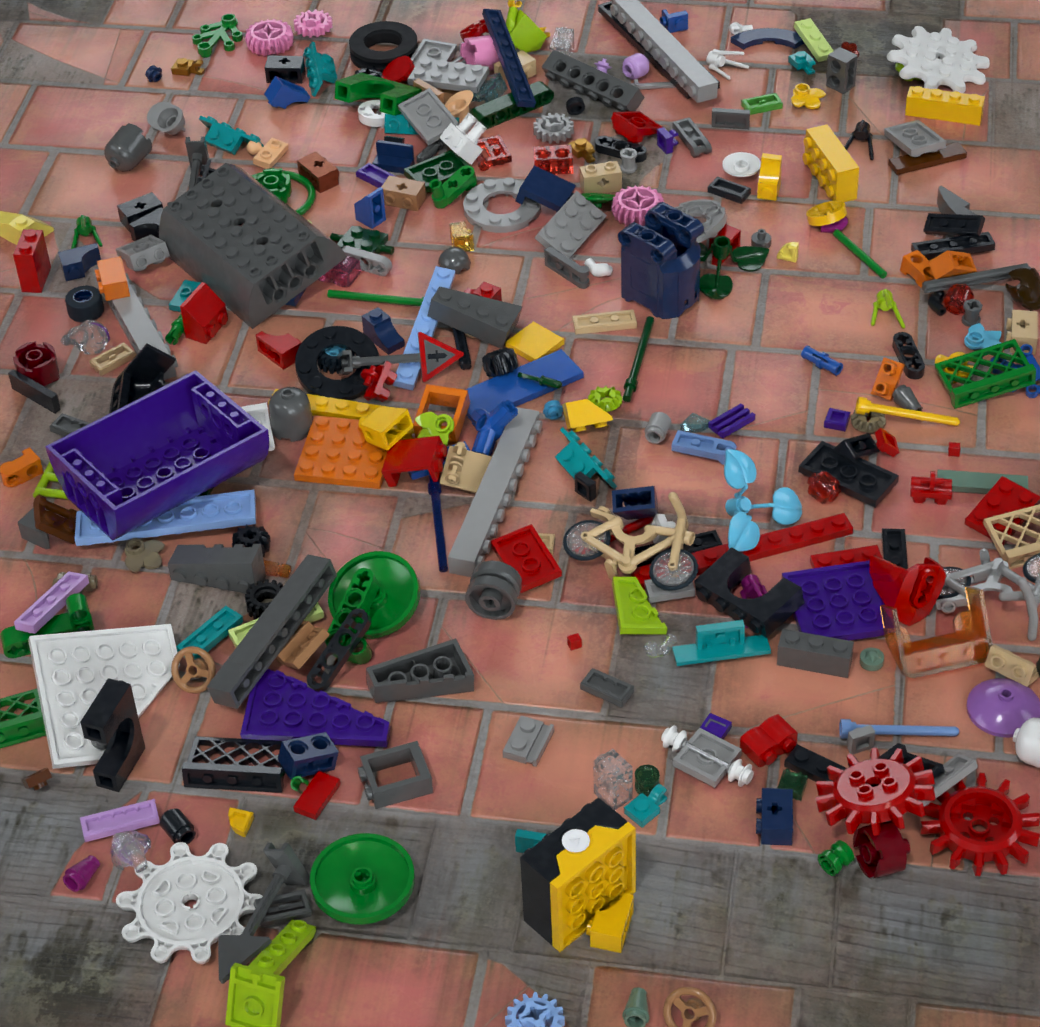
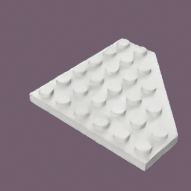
[28,624,180,769]

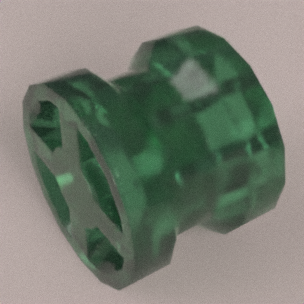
[635,765,660,797]

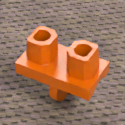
[871,357,905,401]

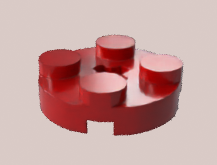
[460,19,489,42]

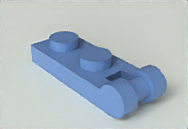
[671,430,737,465]

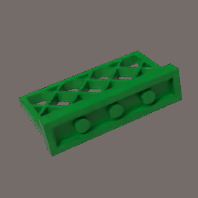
[935,339,1036,409]
[0,688,46,748]

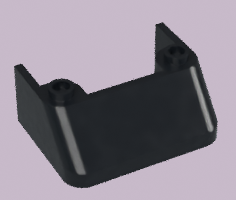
[109,343,176,414]

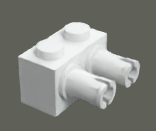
[439,112,487,165]

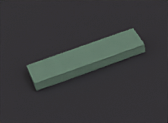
[937,469,1028,494]

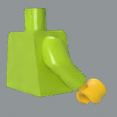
[506,0,550,53]

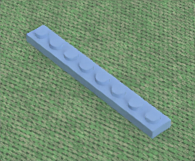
[393,266,455,391]

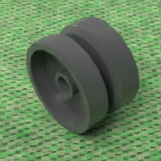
[465,560,522,620]

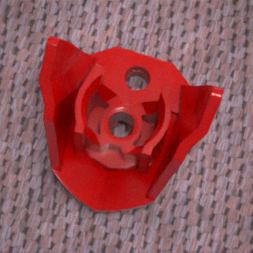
[869,556,946,626]

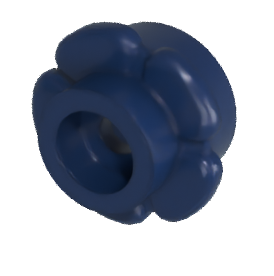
[145,65,162,82]

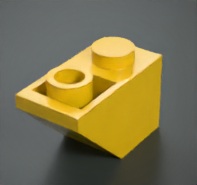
[562,399,613,432]

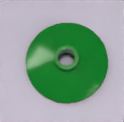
[581,193,615,208]

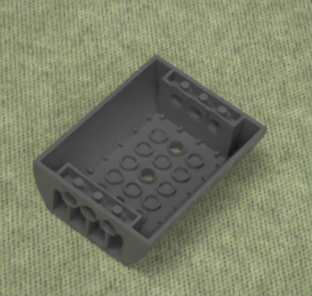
[159,163,346,329]

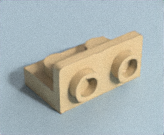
[984,645,1040,687]

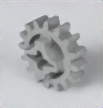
[533,113,574,144]

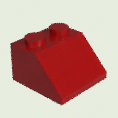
[180,282,228,344]

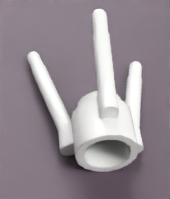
[706,49,749,80]

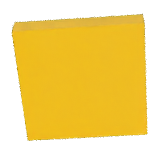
[505,321,564,362]

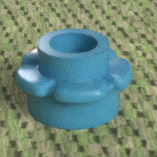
[543,400,563,420]

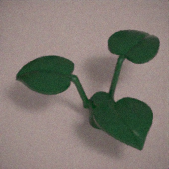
[699,236,769,299]

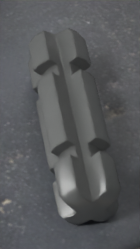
[416,139,444,163]

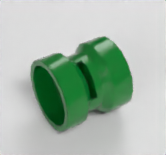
[818,840,854,876]

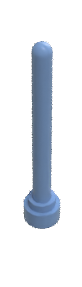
[839,719,960,739]

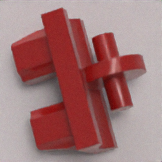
[361,361,397,402]
[910,471,952,505]

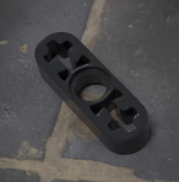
[595,136,647,163]
[892,332,925,380]

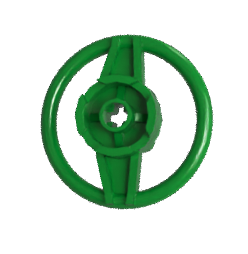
[251,168,316,216]

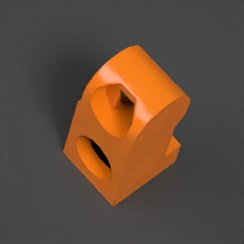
[900,250,935,288]
[0,447,44,487]

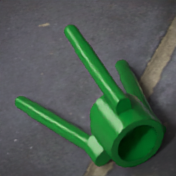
[71,215,102,249]

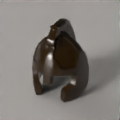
[1005,268,1040,311]

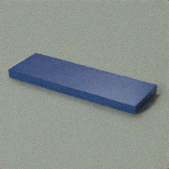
[465,349,584,421]

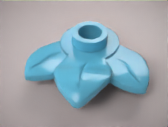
[964,323,1002,350]

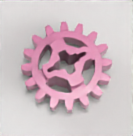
[294,9,332,38]

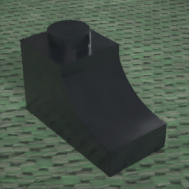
[129,207,163,241]

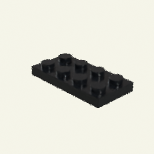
[798,441,899,507]

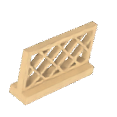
[983,504,1040,569]

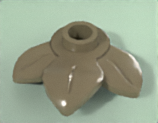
[124,538,165,572]

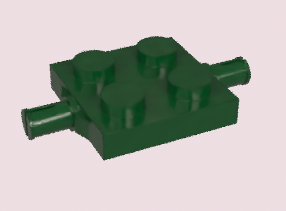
[330,226,394,259]

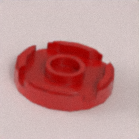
[381,55,415,83]

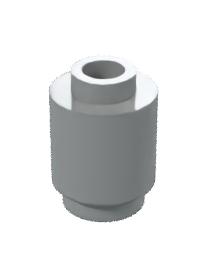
[645,412,671,444]

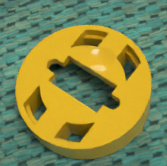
[806,201,847,226]

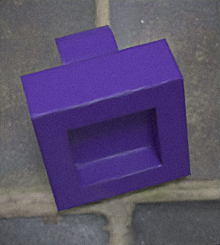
[657,127,678,154]

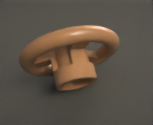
[171,646,216,694]
[663,987,716,1027]

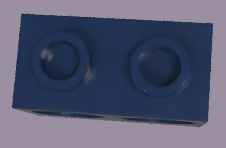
[278,732,339,780]

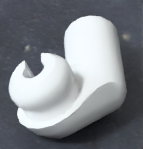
[729,22,753,35]
[584,258,613,277]

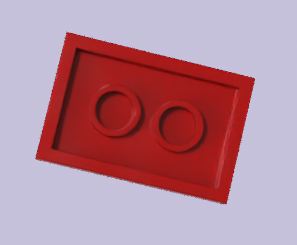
[965,476,1040,546]
[491,524,562,593]

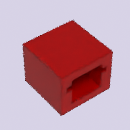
[948,442,960,457]
[567,633,582,651]

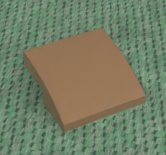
[275,621,330,669]

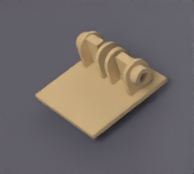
[439,442,492,493]

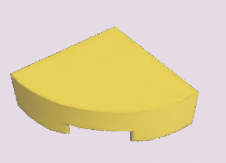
[777,242,799,263]

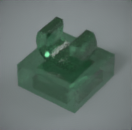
[777,769,808,801]

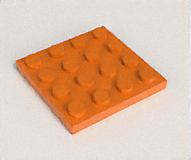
[294,415,388,489]

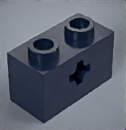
[756,788,793,846]

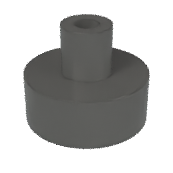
[751,229,771,248]

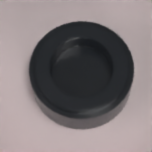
[566,97,585,115]

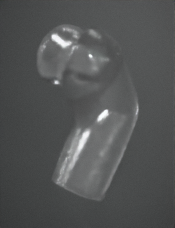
[644,634,677,658]

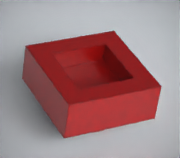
[875,428,900,457]

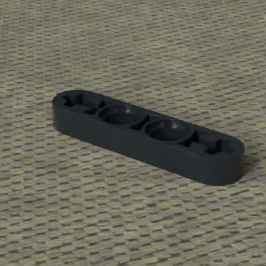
[307,609,371,692]

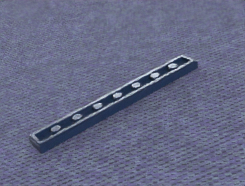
[482,9,536,108]

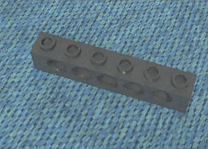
[542,49,645,112]

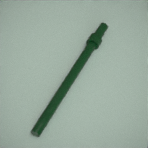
[623,316,654,402]

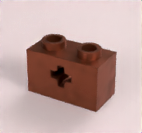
[297,152,339,193]

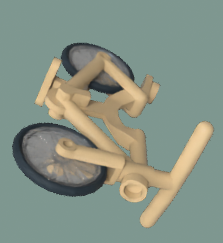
[563,492,698,591]

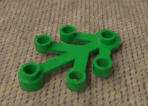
[192,14,243,58]

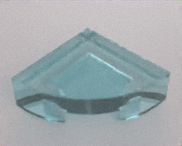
[680,413,710,433]

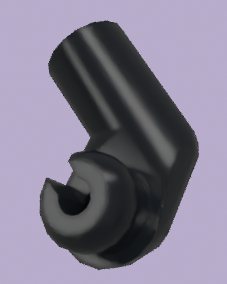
[928,291,946,316]

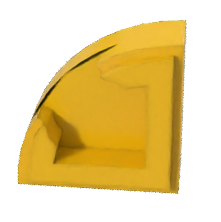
[228,807,254,837]

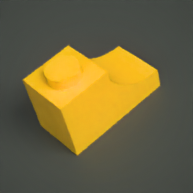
[757,153,782,201]
[586,893,634,953]

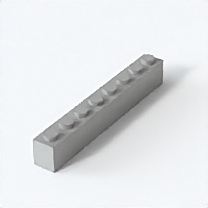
[99,273,178,380]

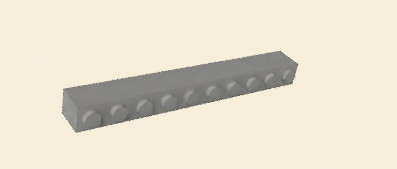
[610,0,718,103]
[448,407,542,577]

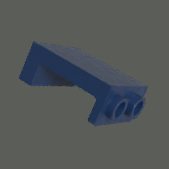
[515,165,576,213]

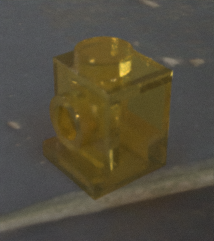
[449,221,474,252]

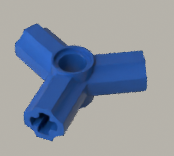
[470,400,518,456]

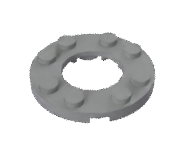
[463,178,541,233]
[674,199,727,243]

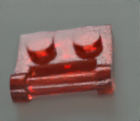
[476,135,512,171]

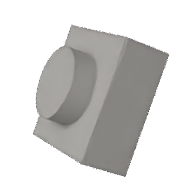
[847,725,875,755]

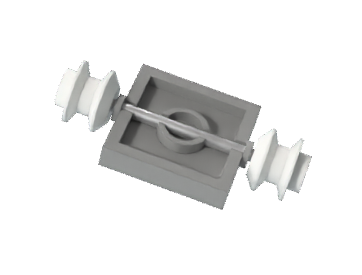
[661,725,754,788]

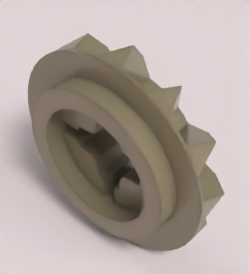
[851,410,886,433]

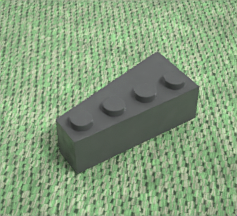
[427,286,523,349]
[168,544,266,594]
[366,638,474,703]

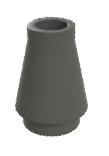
[892,385,923,411]

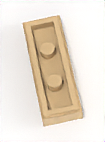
[572,310,637,335]

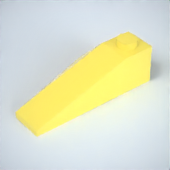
[0,211,54,245]

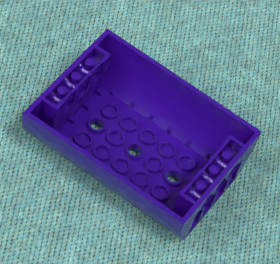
[45,370,269,541]

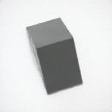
[18,508,50,549]

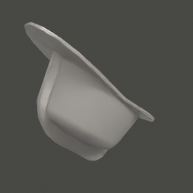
[147,101,185,135]

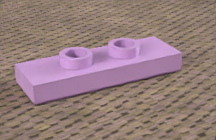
[80,799,160,842]

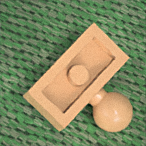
[247,138,288,169]

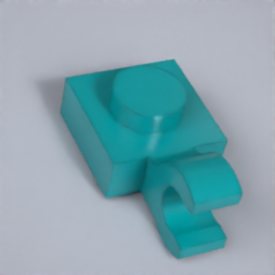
[788,51,816,75]
[624,784,667,828]

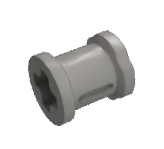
[620,148,637,174]

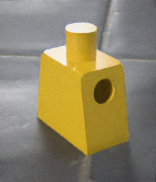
[359,407,414,450]

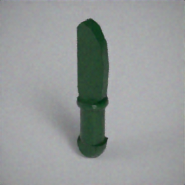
[517,372,562,389]

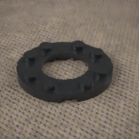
[295,326,379,400]

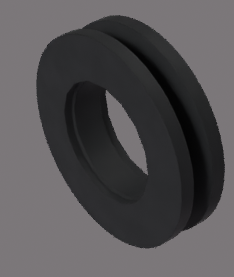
[349,21,418,73]

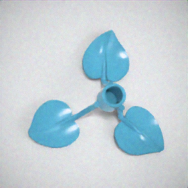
[724,449,802,552]

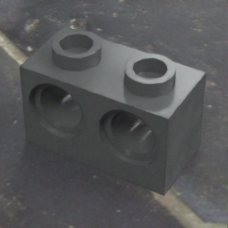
[826,47,858,94]

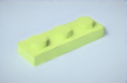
[794,18,834,62]

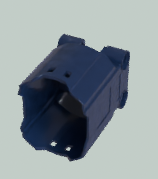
[618,202,704,319]

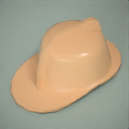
[445,90,474,124]

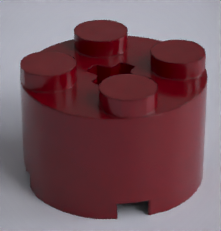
[13,342,60,386]
[853,820,911,879]

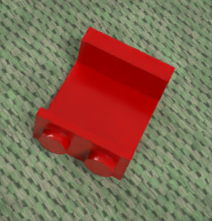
[381,436,447,487]

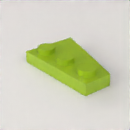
[612,577,668,635]

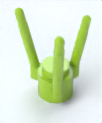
[871,289,905,329]

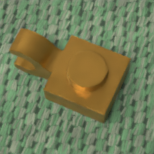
[171,58,205,76]
[568,138,596,163]

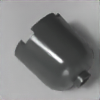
[104,123,152,172]
[269,387,313,442]

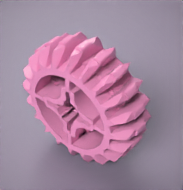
[245,19,294,57]
[612,185,664,227]

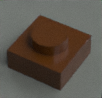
[21,768,52,791]

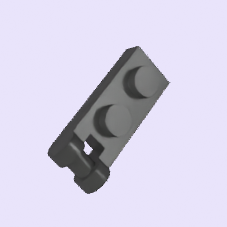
[672,117,712,157]
[544,246,590,289]

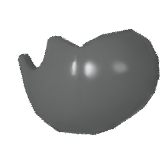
[438,246,471,274]

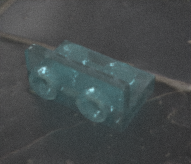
[471,73,507,103]

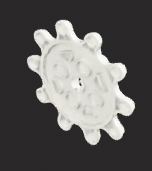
[887,26,990,93]
[116,842,263,964]

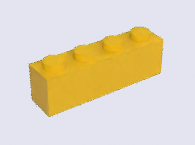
[905,86,985,126]

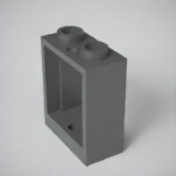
[357,741,433,809]

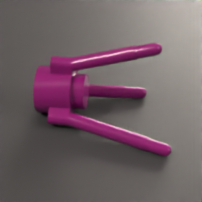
[740,574,767,628]

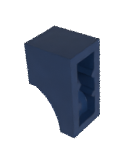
[58,243,101,281]
[362,307,405,355]

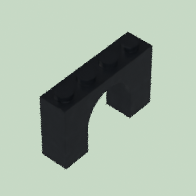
[694,547,804,638]
[80,678,145,792]

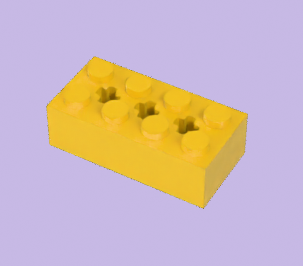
[803,124,859,202]

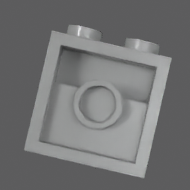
[116,235,170,271]

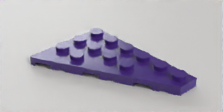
[240,669,390,747]

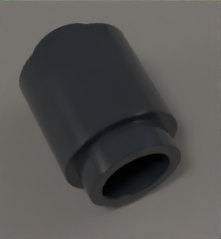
[160,809,196,844]

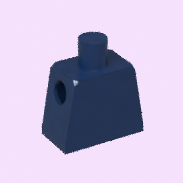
[612,486,658,520]

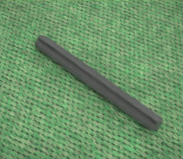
[922,263,1031,293]

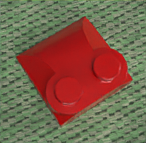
[611,111,662,144]

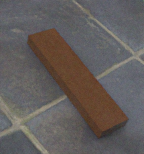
[888,142,967,175]

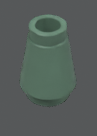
[622,987,650,1027]

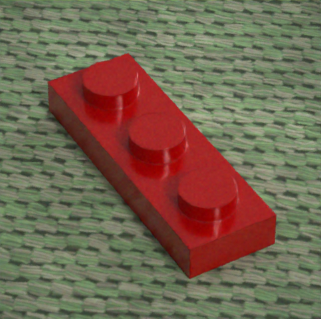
[810,545,883,569]

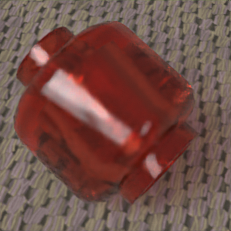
[943,284,974,315]
[807,471,841,504]

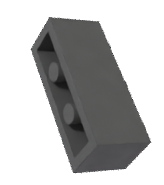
[777,629,854,678]

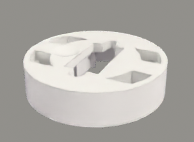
[358,100,387,129]

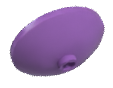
[966,678,1040,738]

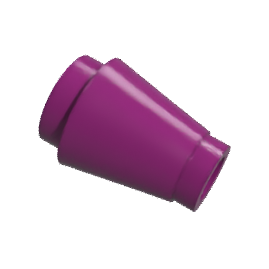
[63,855,100,892]

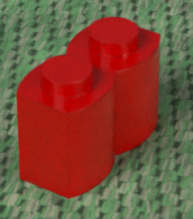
[740,714,798,767]

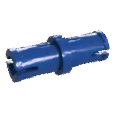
[801,345,843,376]

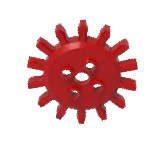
[816,748,935,836]
[920,773,1040,877]

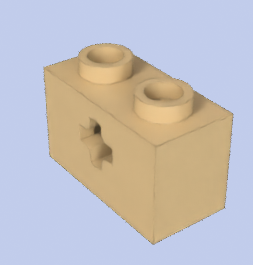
[580,161,622,194]
[1006,310,1038,355]

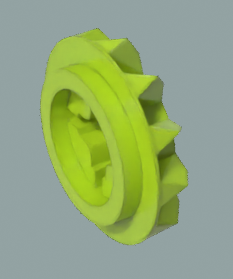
[588,386,622,412]

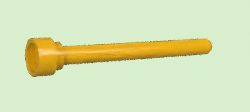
[855,396,960,426]

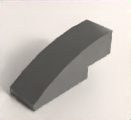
[937,186,976,215]

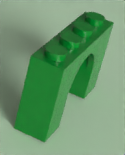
[335,72,422,116]

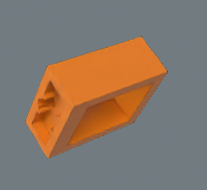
[413,384,470,444]

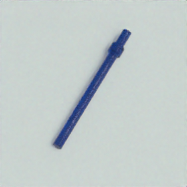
[428,473,448,572]

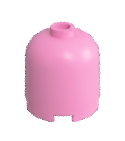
[460,35,500,71]

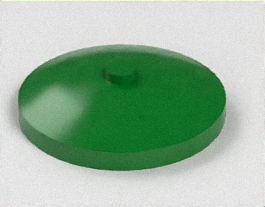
[328,551,420,639]
[310,833,415,925]

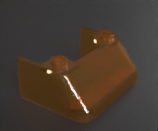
[880,586,993,678]

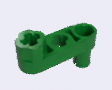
[429,165,477,209]

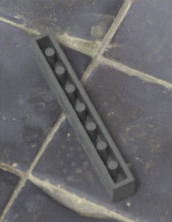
[207,554,337,709]

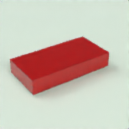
[293,771,341,820]

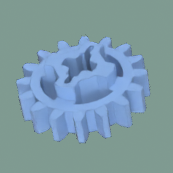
[505,992,565,1027]

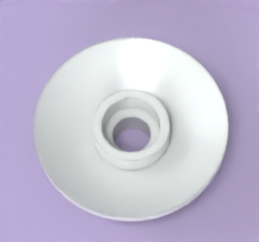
[722,152,761,177]

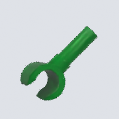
[285,772,309,793]

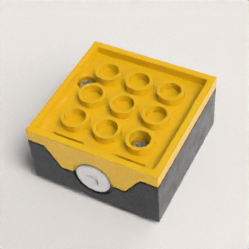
[520,797,636,952]

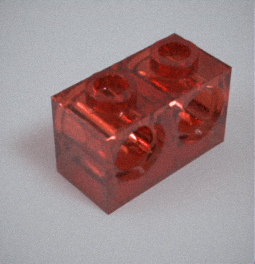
[533,144,573,175]

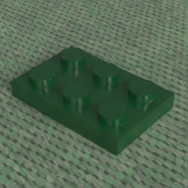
[404,150,470,193]

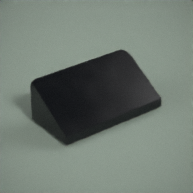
[834,433,880,460]

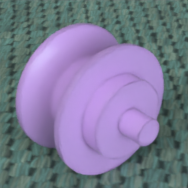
[594,58,612,74]

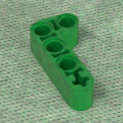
[325,568,379,665]
[0,593,94,658]

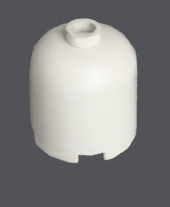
[1013,718,1040,768]

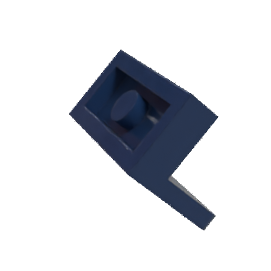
[372,140,415,174]

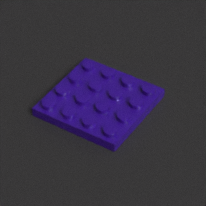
[781,560,898,641]

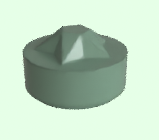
[860,648,884,671]

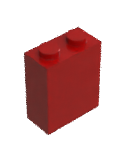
[13,229,51,293]

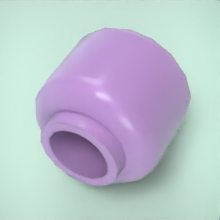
[622,53,649,80]

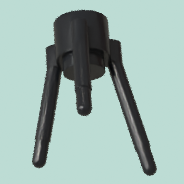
[844,120,874,160]

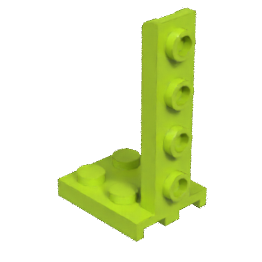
[225,920,316,1027]

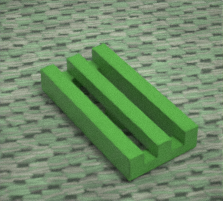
[741,93,783,115]

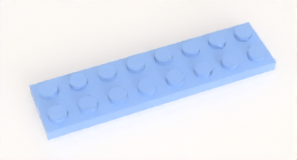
[75,489,256,546]

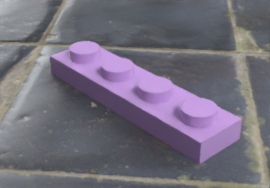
[14,571,89,634]

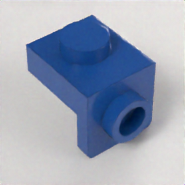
[660,9,688,33]

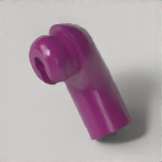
[821,216,848,233]

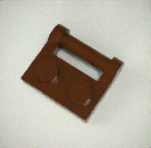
[33,495,77,544]

